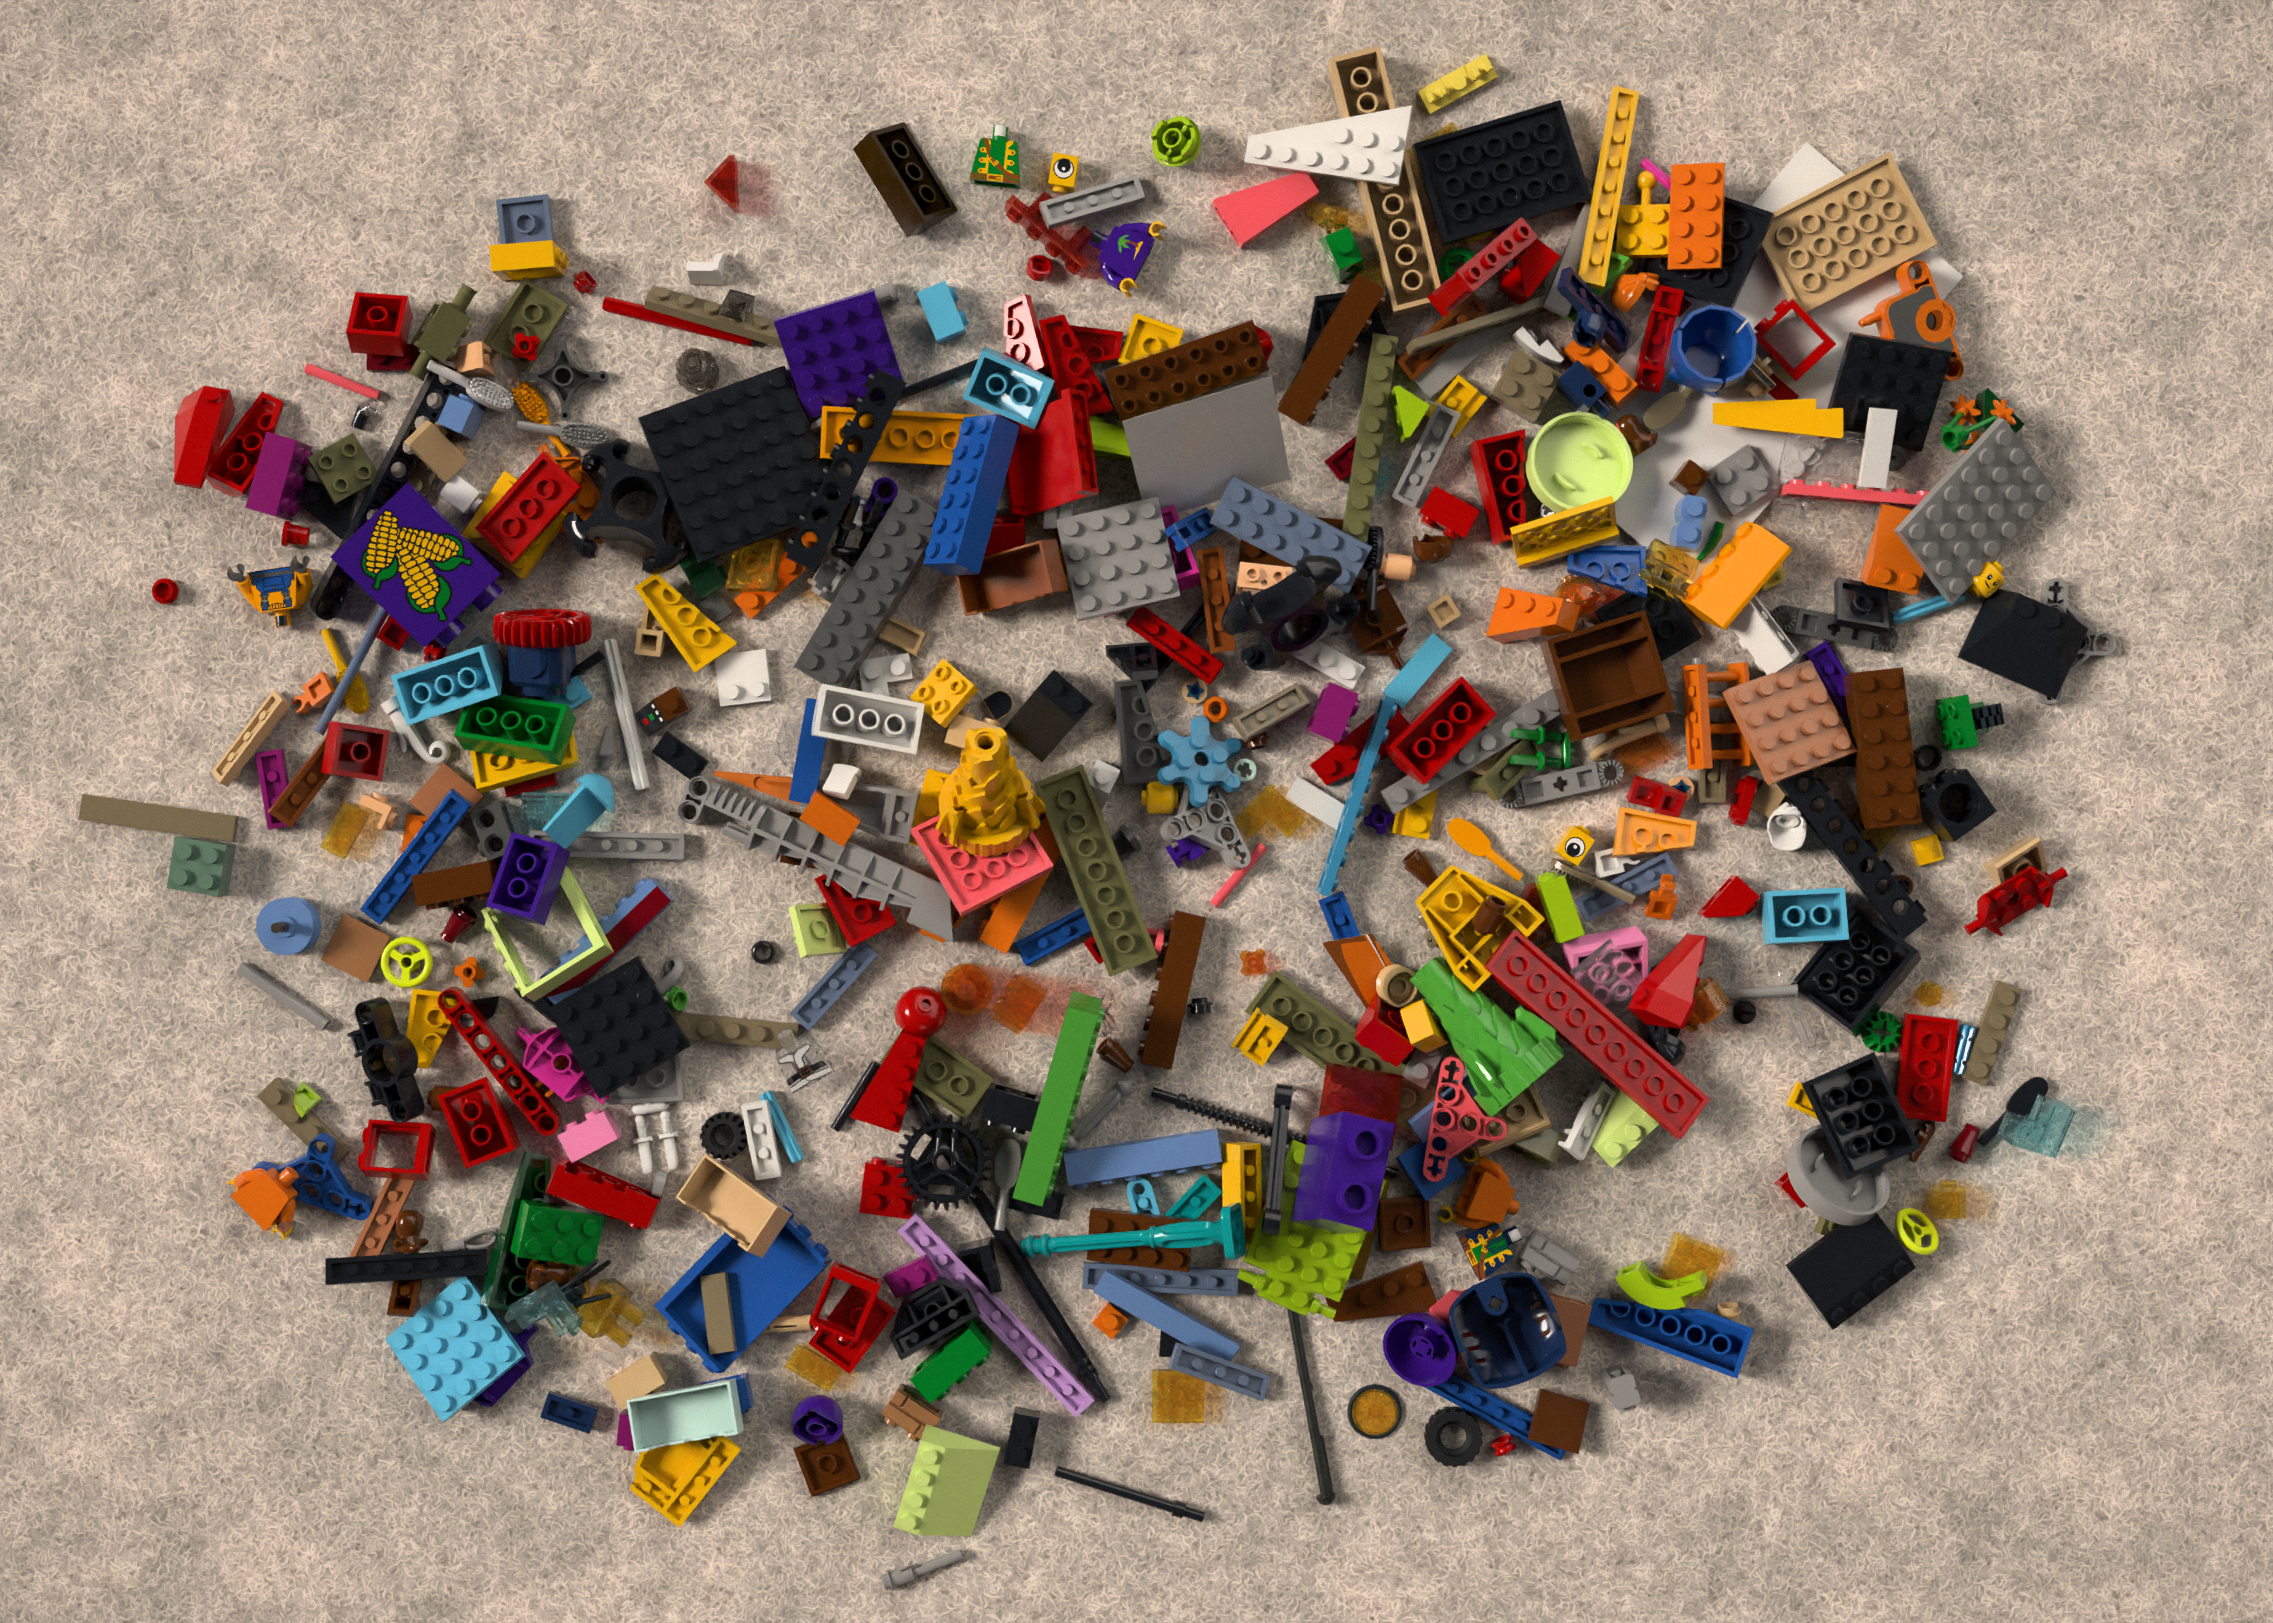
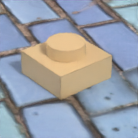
[1425,593,1461,629]

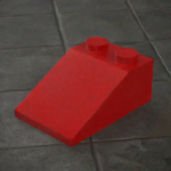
[437,1077,521,1169]

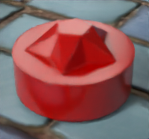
[1026,255,1053,282]

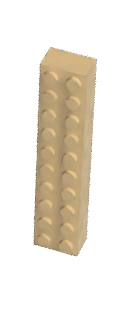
[1327,46,1441,317]

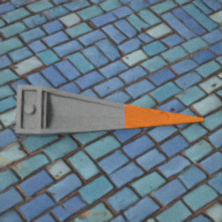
[713,771,919,844]

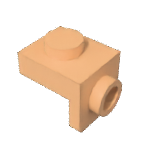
[359,792,398,831]

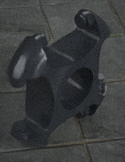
[563,437,692,576]
[1221,555,1360,671]

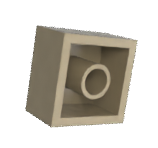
[1488,349,1562,423]

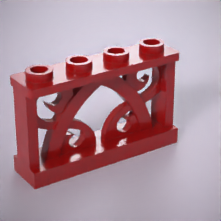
[1427,218,1537,317]

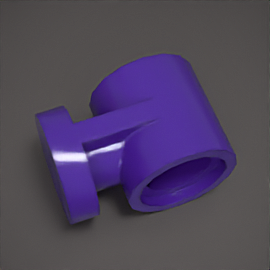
[864,477,899,518]
[1165,826,1211,869]

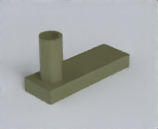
[1469,739,1546,801]

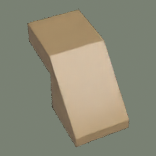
[634,604,668,657]

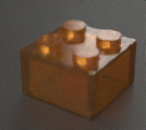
[992,971,1049,1035]

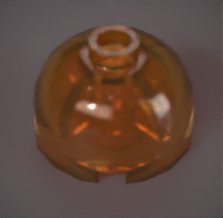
[1553,574,1606,620]

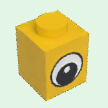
[1048,152,1079,195]
[1553,825,1595,866]

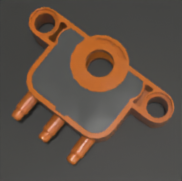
[1858,260,1964,382]

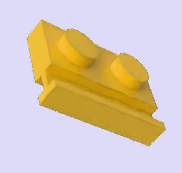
[1425,374,1487,440]
[1391,789,1438,840]
[1231,1007,1288,1067]

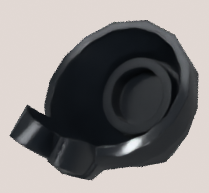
[1647,1025,1687,1066]

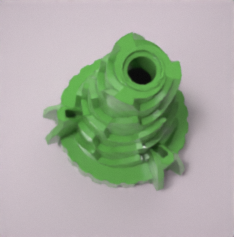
[1410,956,1565,1118]

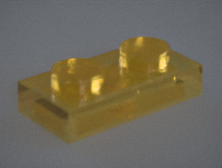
[320,801,370,859]
[784,1342,842,1393]

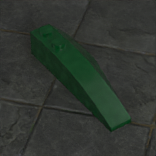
[480,1152,551,1316]

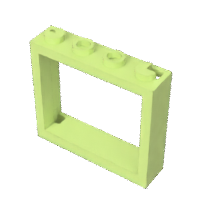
[481,866,614,1002]

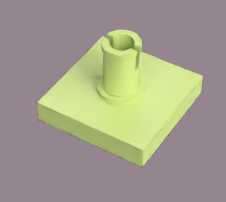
[789,903,847,958]

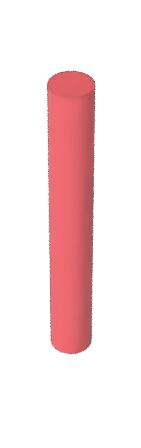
[304,363,381,401]
[1210,843,1267,908]

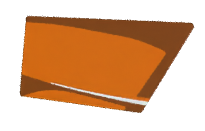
[1323,934,1393,1009]

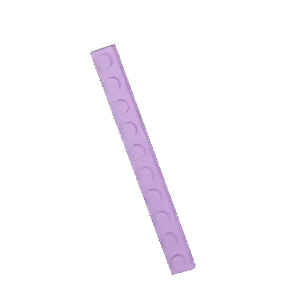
[897,1212,1095,1417]

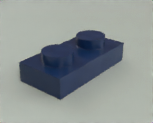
[540,1391,599,1434]

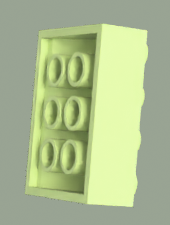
[893,1424,1000,1537]

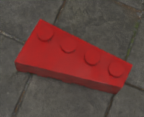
[1468,429,1526,546]

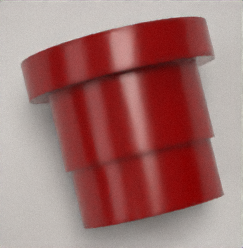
[281,521,310,547]

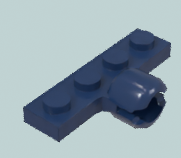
[1557,267,1631,354]

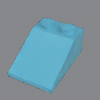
[963,346,1055,429]

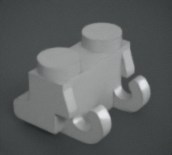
[806,555,853,603]

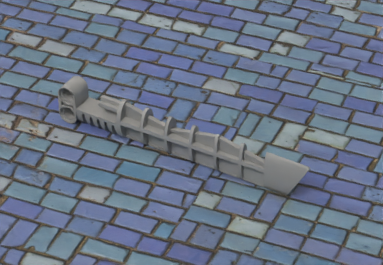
[677,776,954,941]

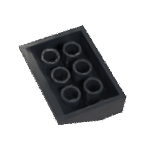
[1790,906,1922,1038]
[1802,1052,1921,1180]
[1785,1214,1916,1330]

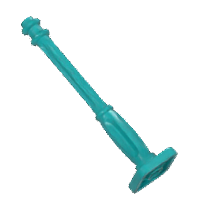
[1021,1202,1246,1260]

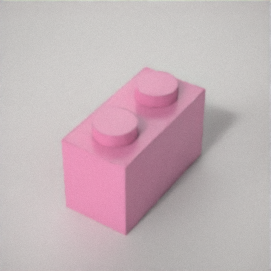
[557,1108,622,1163]

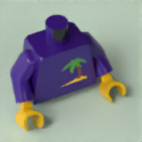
[1089,221,1168,298]

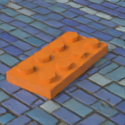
[1668,162,1726,271]

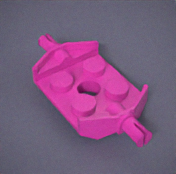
[515,1025,610,1105]

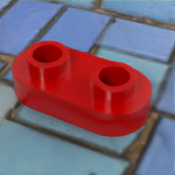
[1728,775,1757,827]

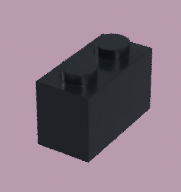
[1004,1406,1040,1469]

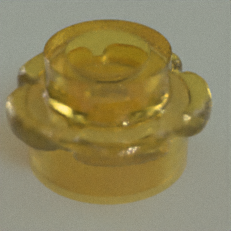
[1916,981,1942,1007]

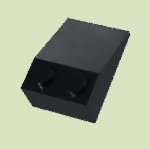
[1003,670,1093,762]

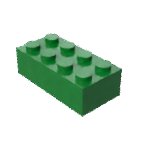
[454,695,576,765]

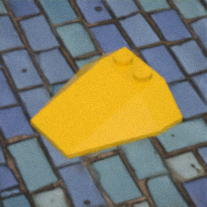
[1415,865,1545,993]

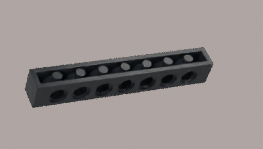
[783,368,906,572]
[1776,769,1928,939]

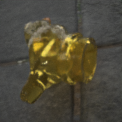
[1305,202,1348,234]

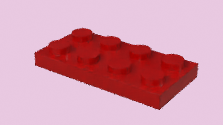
[475,451,583,564]
[1894,1013,1958,1122]

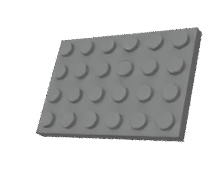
[1894,418,2056,604]

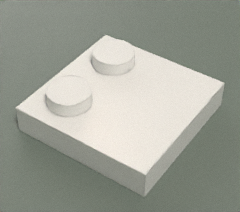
[715,649,773,707]

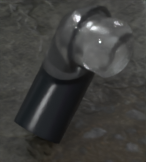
[351,398,385,430]

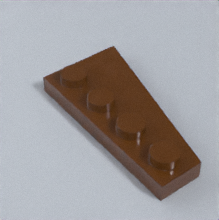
[1325,1260,1437,1322]

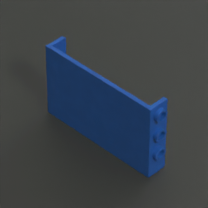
[654,1194,832,1373]

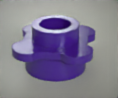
[1364,804,1395,835]

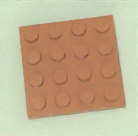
[1722,660,1857,786]

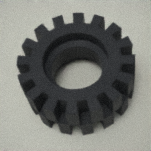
[700,1111,748,1160]

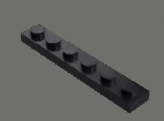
[325,1249,487,1286]

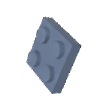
[496,194,555,244]

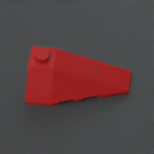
[174,385,235,489]
[1628,934,1708,1029]

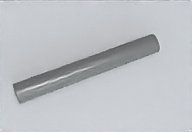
[1718,984,1798,1000]

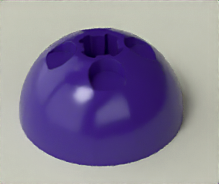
[1383,1312,1458,1387]

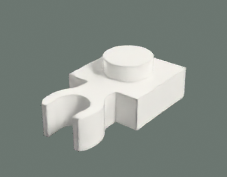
[1591,848,1640,878]

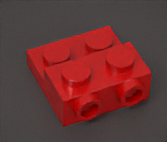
[859,1157,914,1219]

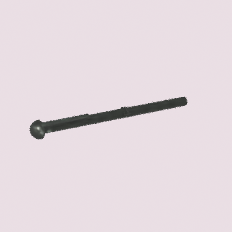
[1287,1309,1336,1505]

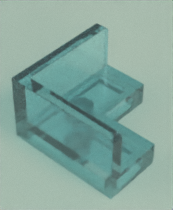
[1997,1094,2075,1158]
[504,1280,583,1338]

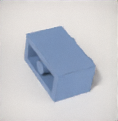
[437,393,486,440]

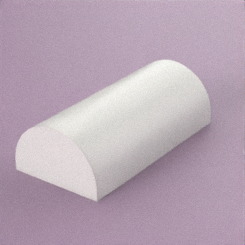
[812,684,925,755]

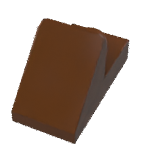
[387,1280,423,1317]

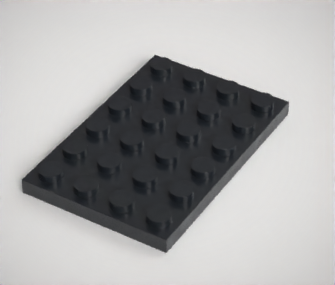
[1412,100,1592,246]

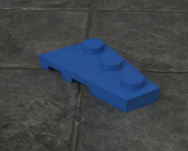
[1567,545,1647,598]

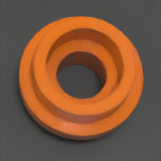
[1203,696,1229,722]

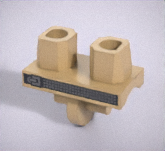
[1744,353,1776,400]

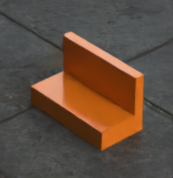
[799,789,860,847]

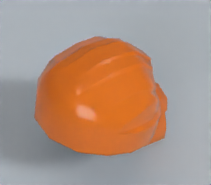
[1611,272,1660,313]

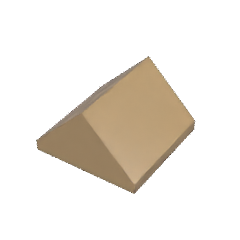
[1983,837,2048,886]

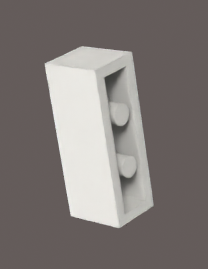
[1728,595,1799,675]

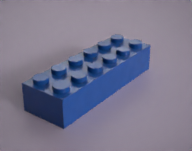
[923,414,1020,575]

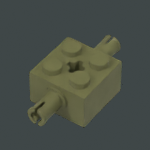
[409,283,477,381]

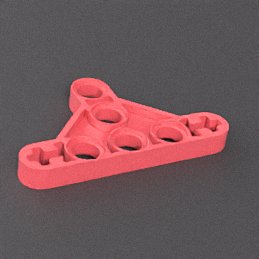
[1423,1055,1508,1182]

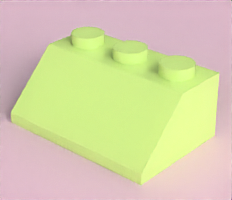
[1572,1086,1659,1168]

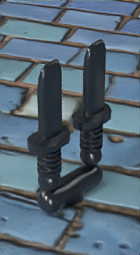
[831,495,884,561]

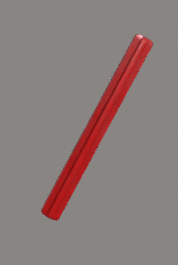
[602,297,754,346]

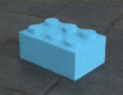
[1760,888,1849,946]

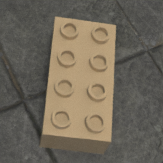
[675,1154,792,1258]

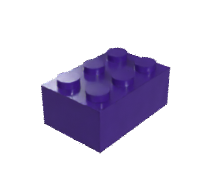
[486,832,570,926]

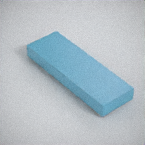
[1382,633,1453,709]

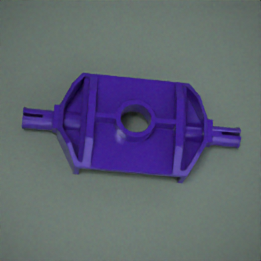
[472,1322,538,1407]

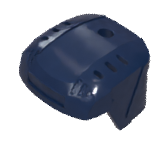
[1448,1272,1567,1389]

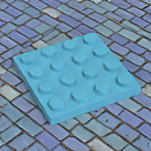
[385,1277,526,1422]

